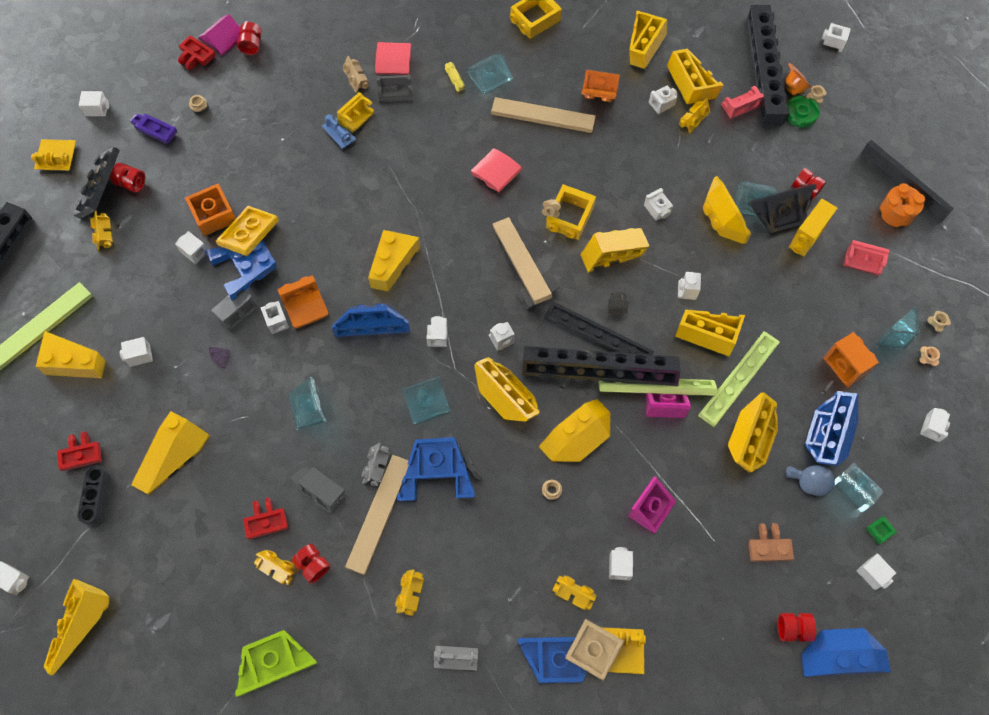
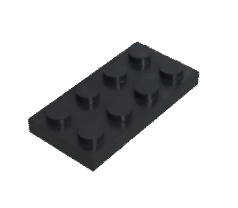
[74,146,120,219]

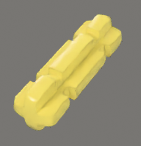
[445,62,465,92]

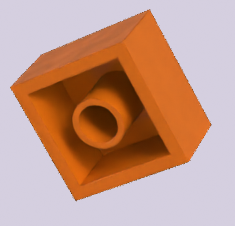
[185,183,236,237]
[824,332,879,388]

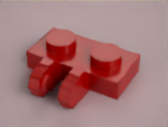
[178,35,216,70]
[57,431,102,471]
[243,497,289,540]

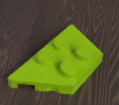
[235,630,317,697]

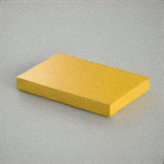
[216,206,279,256]

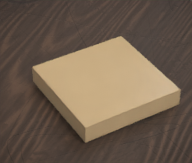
[565,619,624,681]

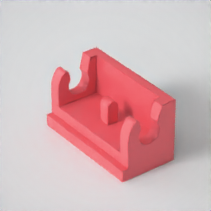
[721,86,764,119]
[843,240,890,275]

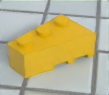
[629,11,667,69]
[666,49,723,104]
[580,228,649,273]
[368,230,420,292]
[675,310,745,356]
[36,331,106,378]

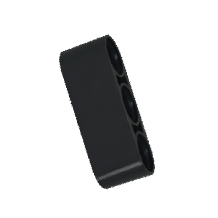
[77,465,110,528]

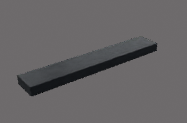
[861,140,954,221]
[544,301,654,355]

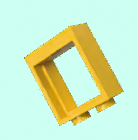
[510,0,562,39]
[546,184,596,240]
[789,199,838,256]

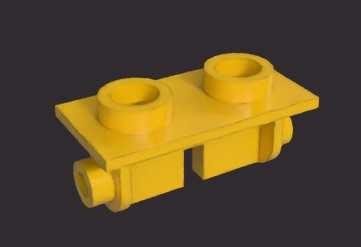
[679,98,710,133]
[90,211,113,251]
[254,550,299,585]
[395,570,424,616]
[552,575,597,610]

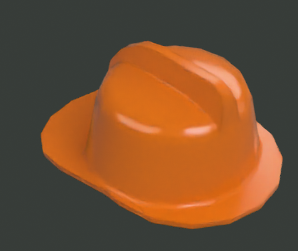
[785,63,813,95]

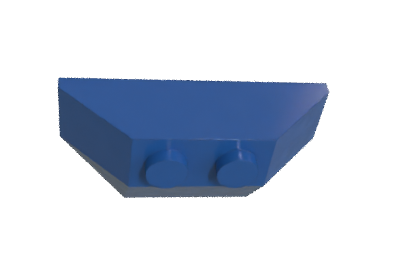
[332,304,410,337]
[805,391,858,466]
[801,628,891,677]

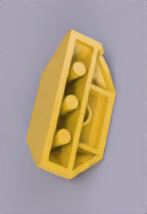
[703,176,751,244]
[475,357,540,421]
[728,392,778,472]
[539,399,610,462]

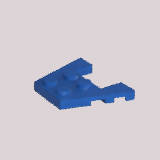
[205,240,277,300]
[397,437,476,501]

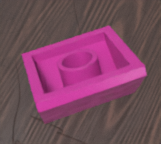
[198,14,240,56]
[646,393,691,418]
[628,477,676,533]

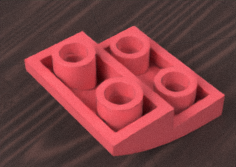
[375,42,411,75]
[471,149,522,192]

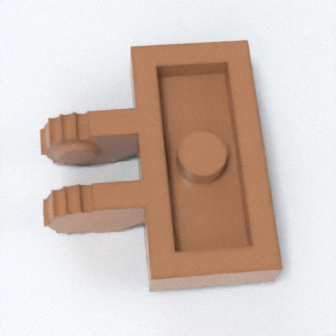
[748,523,794,562]

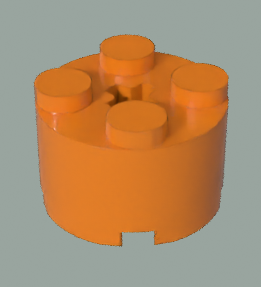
[880,183,925,227]

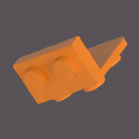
[581,69,620,102]
[277,275,329,329]

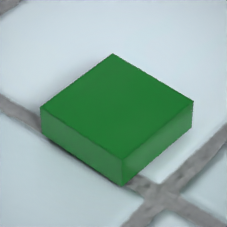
[866,515,897,545]

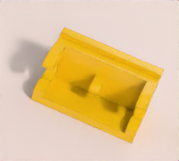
[337,92,374,133]

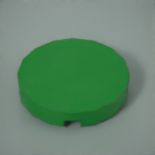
[786,96,820,127]

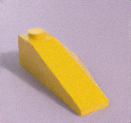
[131,411,210,495]
[44,579,109,675]

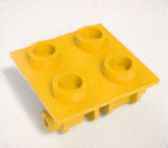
[31,139,76,171]
[601,627,646,674]

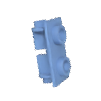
[322,114,356,149]

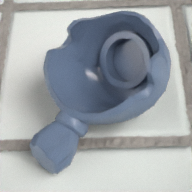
[786,465,835,496]

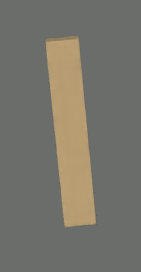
[491,97,595,133]
[492,217,552,305]
[345,455,409,575]

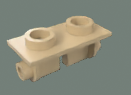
[343,56,369,93]

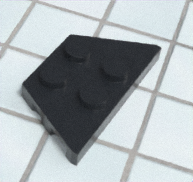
[748,184,816,233]

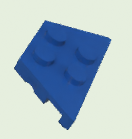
[518,637,587,683]

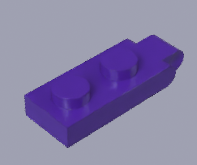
[130,113,178,144]

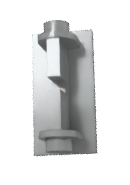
[362,443,390,486]
[434,646,478,671]

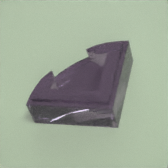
[209,347,229,369]

